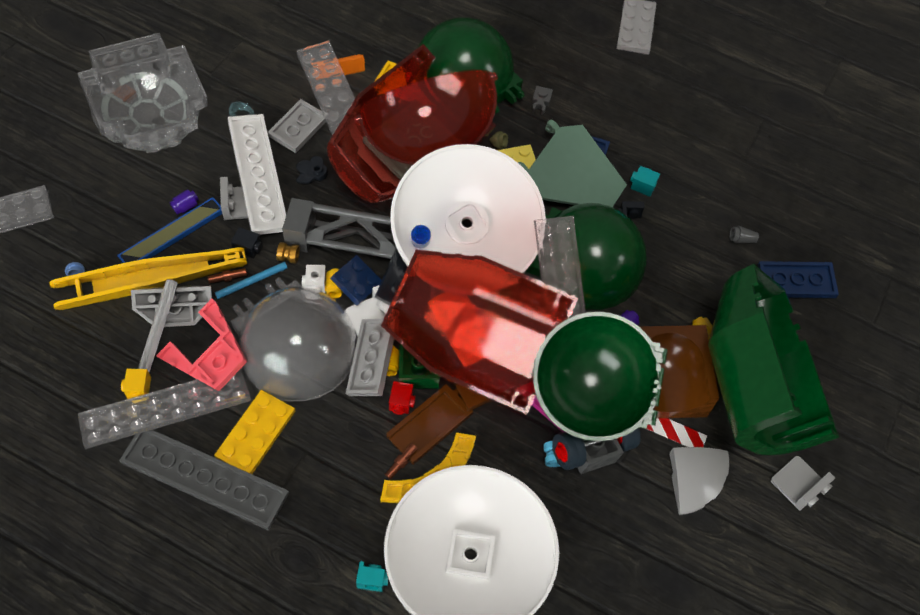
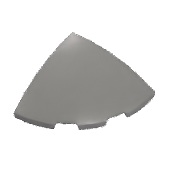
[670,447,729,515]

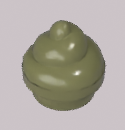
[489,131,508,149]

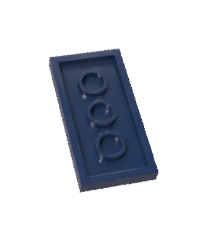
[757,261,839,298]

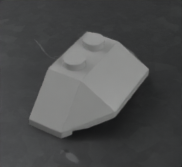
[131,286,212,327]

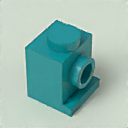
[356,561,389,592]

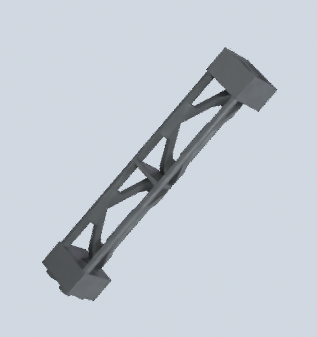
[282,198,396,258]

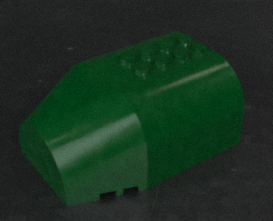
[708,264,839,455]

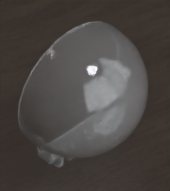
[231,277,357,401]

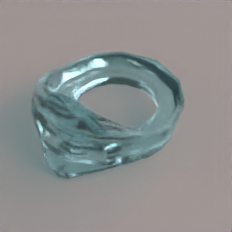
[229,102,255,117]

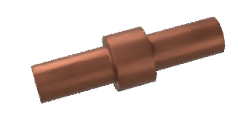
[207,268,247,284]
[385,443,417,480]

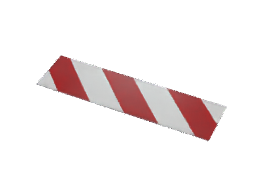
[647,418,707,448]

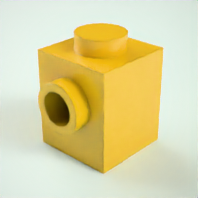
[121,369,151,401]

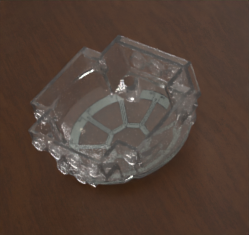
[78,33,207,153]

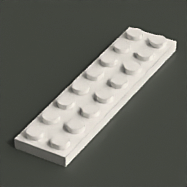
[228,114,286,235]

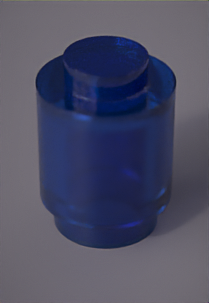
[411,225,431,249]

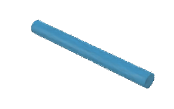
[214,262,287,299]

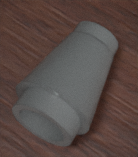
[729,225,759,243]

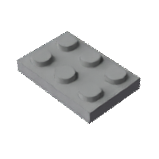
[268,99,329,153]

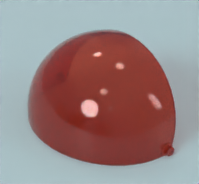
[353,70,498,165]

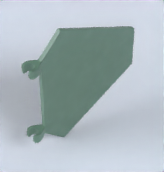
[518,120,627,207]

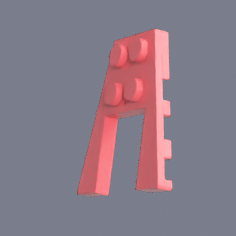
[156,298,247,391]

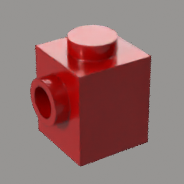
[389,381,416,415]

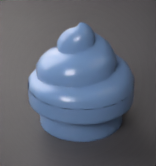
[65,262,85,276]

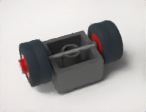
[552,427,641,474]

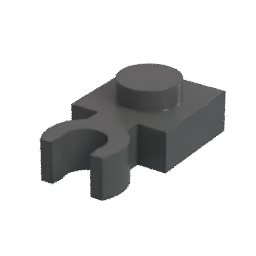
[532,86,553,115]

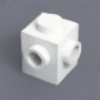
[302,265,326,296]

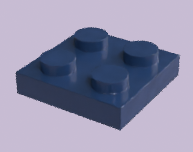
[330,255,382,306]

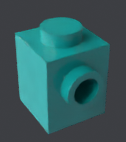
[630,166,660,197]

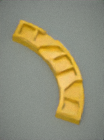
[381,432,476,503]

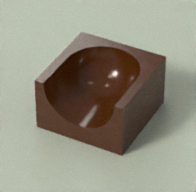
[640,325,719,418]

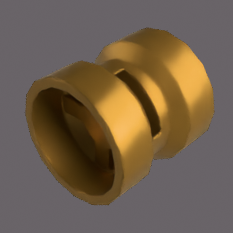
[276,242,300,264]

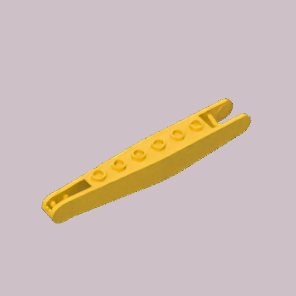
[49,247,247,310]

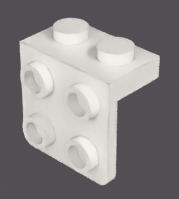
[346,285,398,336]

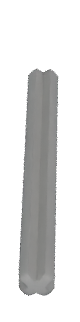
[138,279,178,372]

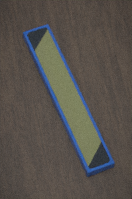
[117,197,222,263]

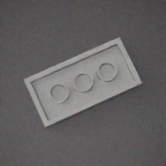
[617,0,656,54]
[346,318,398,396]

